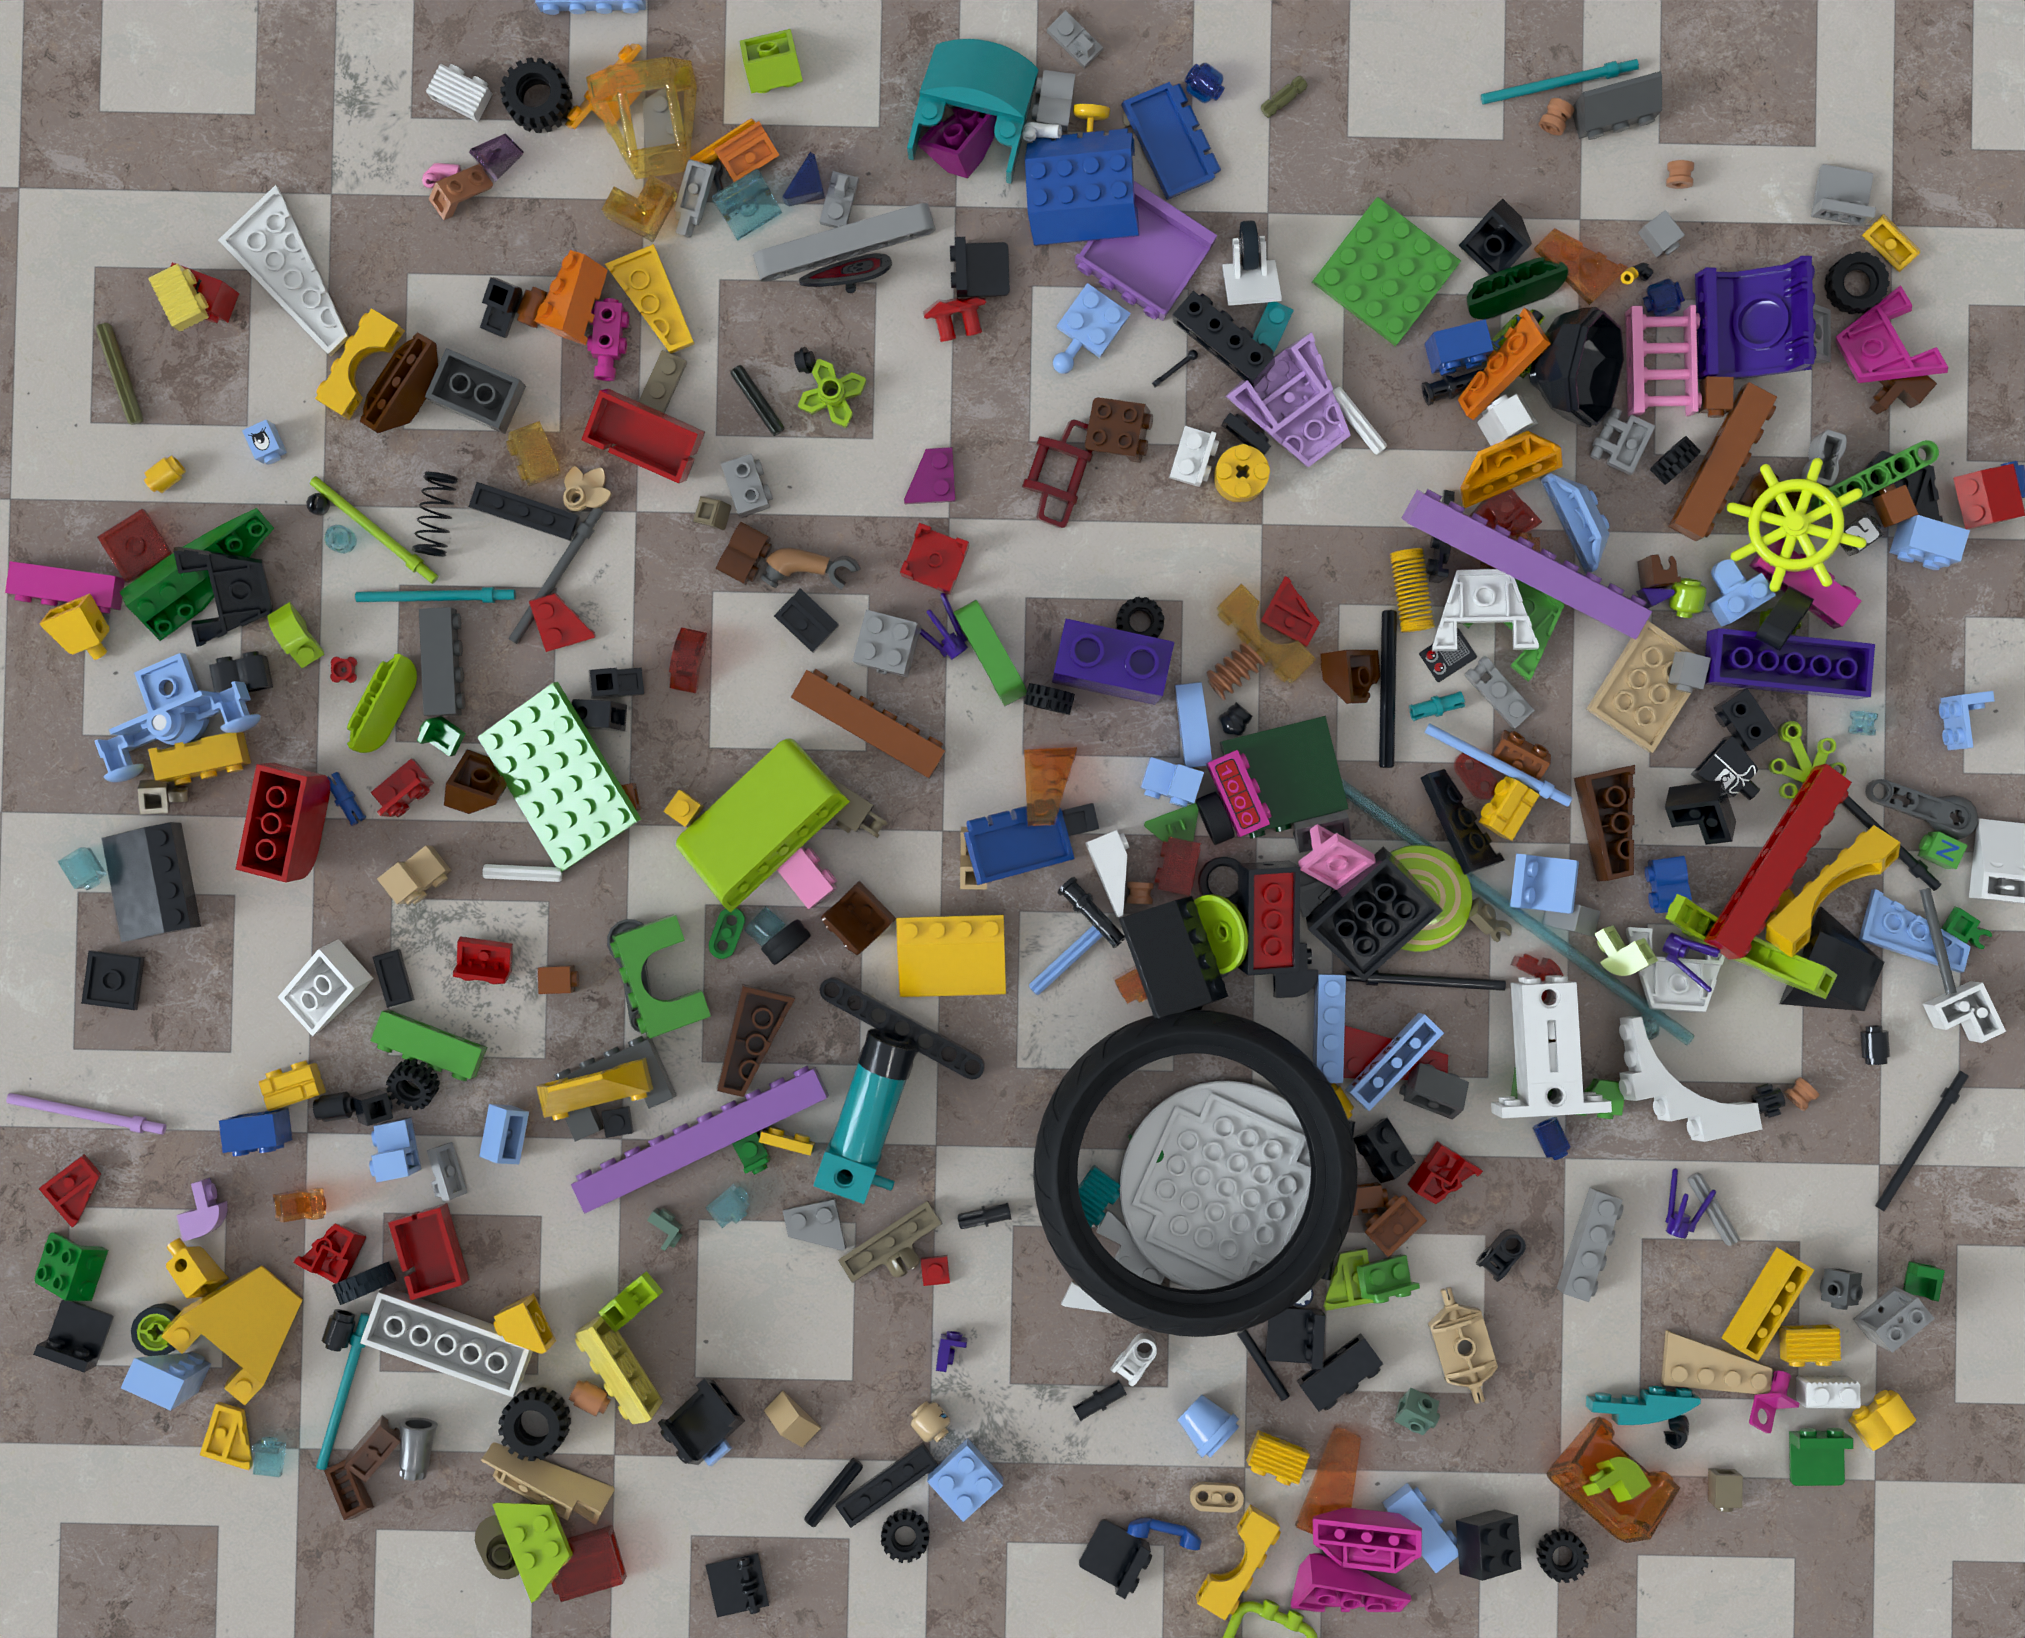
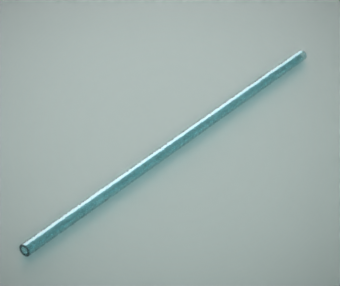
[1341,778,1694,1046]

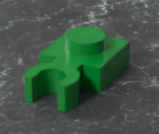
[1941,906,1992,949]

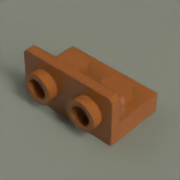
[1491,730,1551,780]

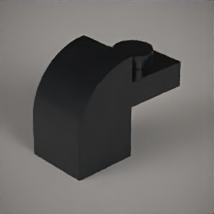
[480,277,523,338]
[588,667,644,699]
[1273,943,1318,998]

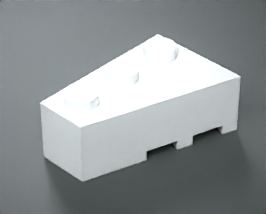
[1477,394,1538,446]

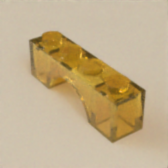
[1216,583,1316,684]

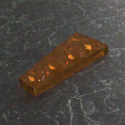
[1295,1426,1361,1534]

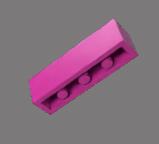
[1749,538,1861,629]
[5,561,125,614]

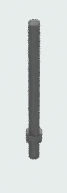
[508,507,604,644]

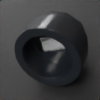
[306,493,330,515]

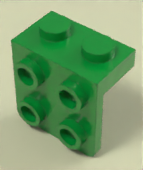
[35,1232,109,1301]
[1789,1428,1854,1486]

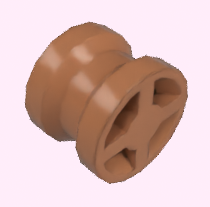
[1666,160,1694,189]
[1126,882,1154,904]
[1784,1077,1820,1111]

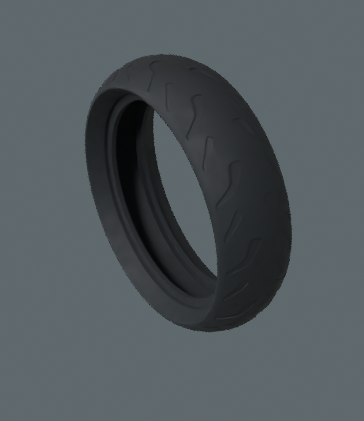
[1033,1010,1358,1337]

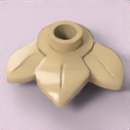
[563,466,611,512]

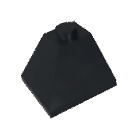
[1459,199,1532,275]

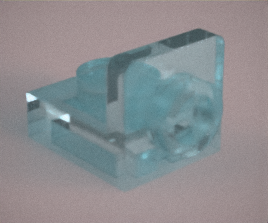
[251,1437,286,1477]

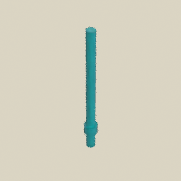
[1481,59,1639,105]
[355,587,516,603]
[316,1313,370,1470]

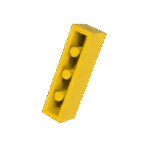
[1721,1247,1814,1361]

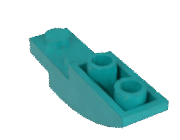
[1586,1386,1701,1425]

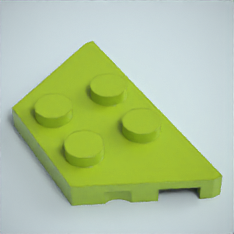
[492,1502,573,1603]

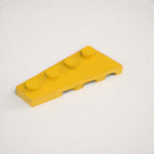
[605,244,695,354]

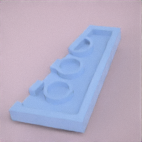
[1858,889,1971,973]

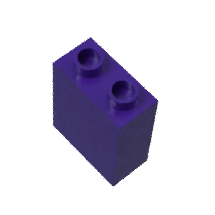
[1052,618,1174,705]

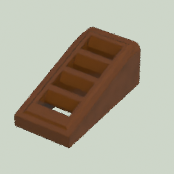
[324,1459,374,1520]

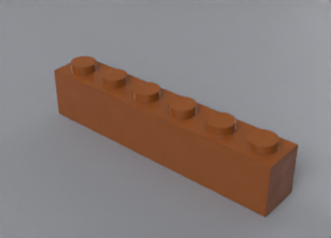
[1668,382,1777,541]
[791,669,946,779]

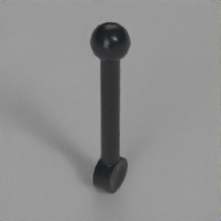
[1152,350,1198,388]

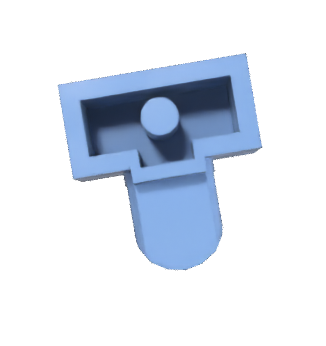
[1708,560,1776,627]

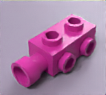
[587,298,629,381]

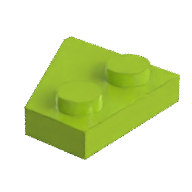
[1324,1248,1373,1311]

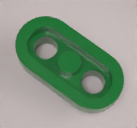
[709,908,746,959]

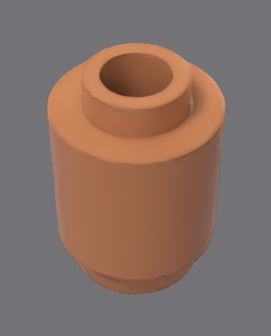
[569,1380,611,1417]

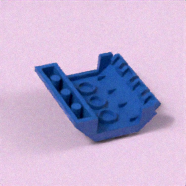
[1025,128,1139,246]

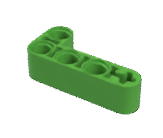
[953,600,1027,706]

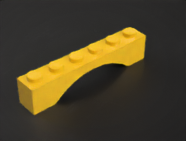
[1765,825,1901,958]

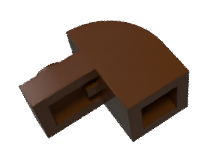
[1869,375,1937,414]

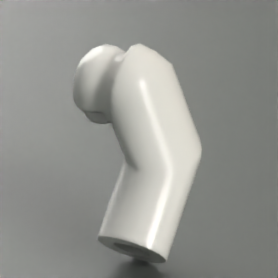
[1022,122,1062,142]

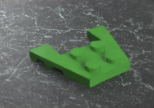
[1462,578,1564,682]

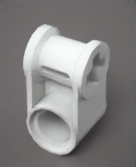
[1110,1333,1157,1387]

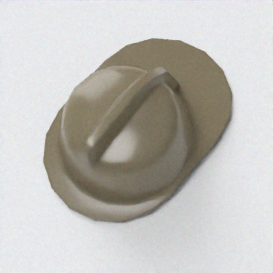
[474,1515,519,1579]

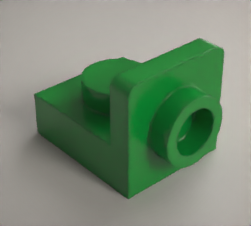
[732,1132,771,1175]

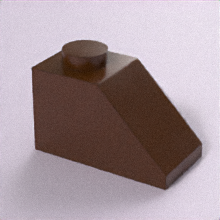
[1320,650,1380,704]
[444,749,507,814]

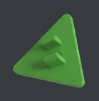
[1144,803,1199,861]

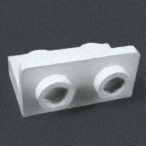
[1169,426,1219,487]

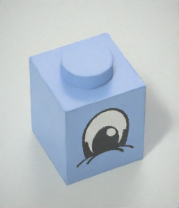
[242,419,287,464]

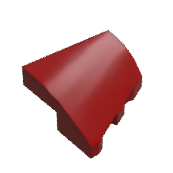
[1407,1141,1483,1204]
[293,1223,367,1284]

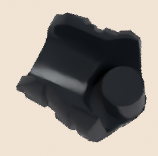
[1219,702,1253,736]
[1663,1415,1689,1449]

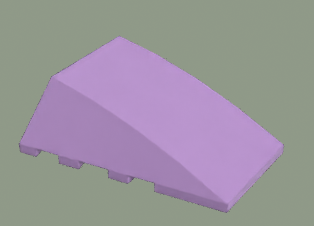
[1226,332,1351,467]

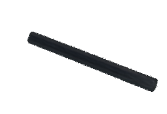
[1379,610,1397,768]

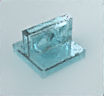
[712,168,782,241]

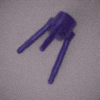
[920,593,968,660]
[1662,933,1720,992]
[1665,1168,1716,1239]

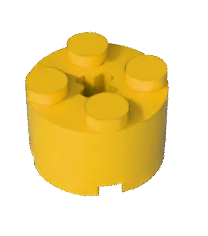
[1214,444,1270,502]

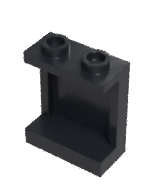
[658,1378,745,1465]

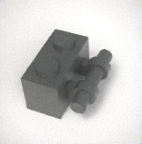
[1399,1063,1469,1120]

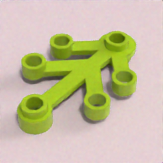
[1768,721,1847,812]

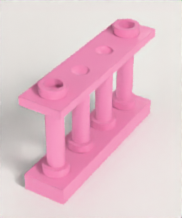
[1625,305,1702,417]

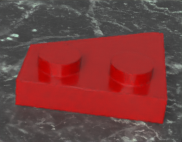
[1260,576,1320,647]
[529,593,596,652]

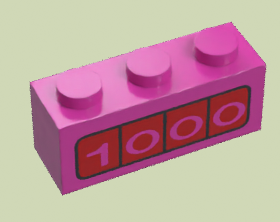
[1206,750,1272,837]

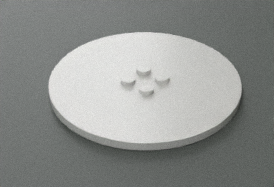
[1119,1080,1311,1290]

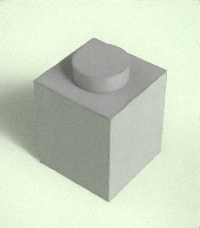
[1638,210,1685,257]
[1668,652,1711,693]

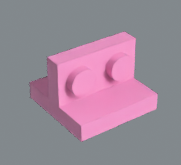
[1298,824,1376,890]

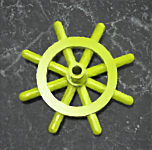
[1727,458,1867,592]

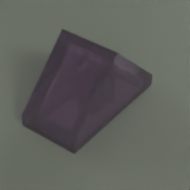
[469,133,524,182]

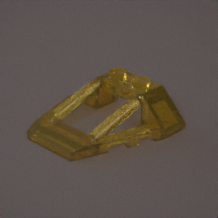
[586,57,697,180]

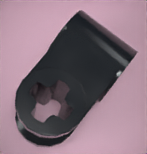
[1476,1229,1526,1282]

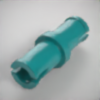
[1409,691,1465,721]

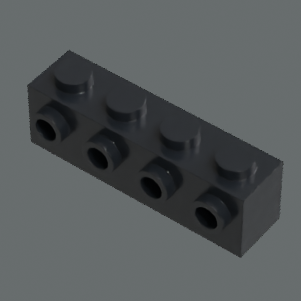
[1172,291,1275,388]

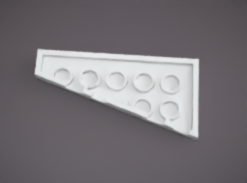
[218,185,349,356]

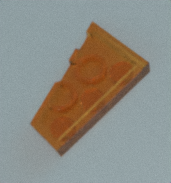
[1534,228,1628,305]
[1024,747,1077,826]

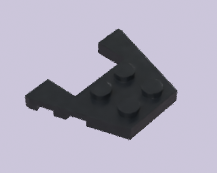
[173,547,273,647]

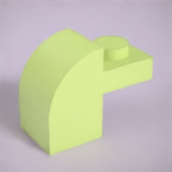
[1595,925,1658,976]

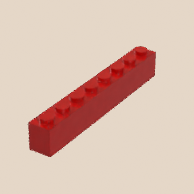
[1704,764,1852,960]

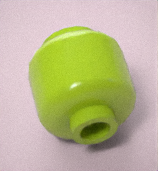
[1669,578,1707,618]

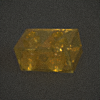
[506,421,561,486]

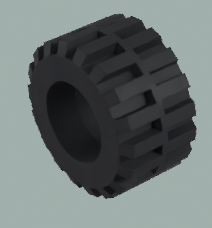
[500,58,573,133]
[498,1387,571,1461]

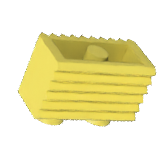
[148,264,209,331]

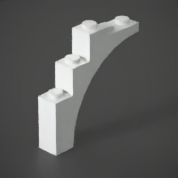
[1619,1016,1762,1142]

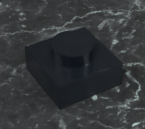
[601,1106,634,1138]

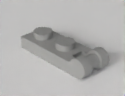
[1464,656,1535,729]

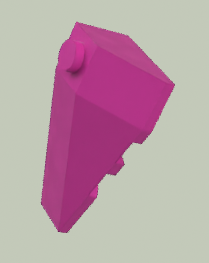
[1291,1553,1411,1612]

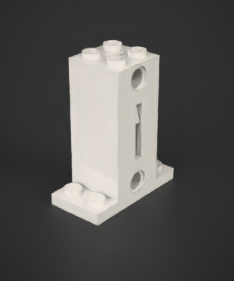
[1491,975,1612,1118]

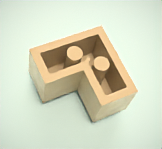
[377,845,452,905]

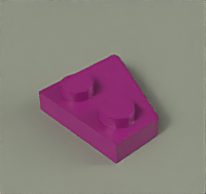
[904,447,955,505]

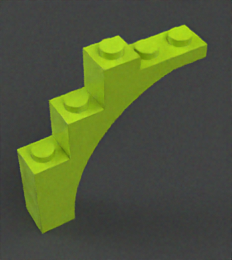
[1665,894,1837,999]

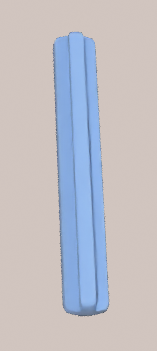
[1029,917,1113,995]

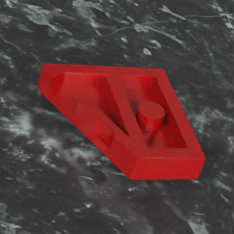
[39,1154,101,1228]

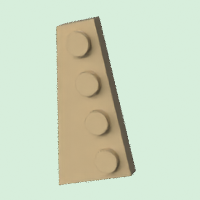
[1661,1330,1773,1394]

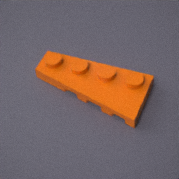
[1458,307,1551,420]

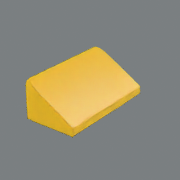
[1862,214,1921,272]

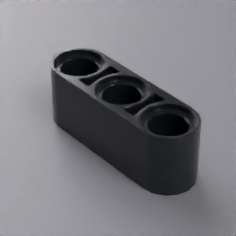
[1755,586,1814,651]

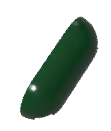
[1467,257,1568,320]

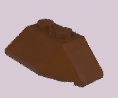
[360,332,438,433]

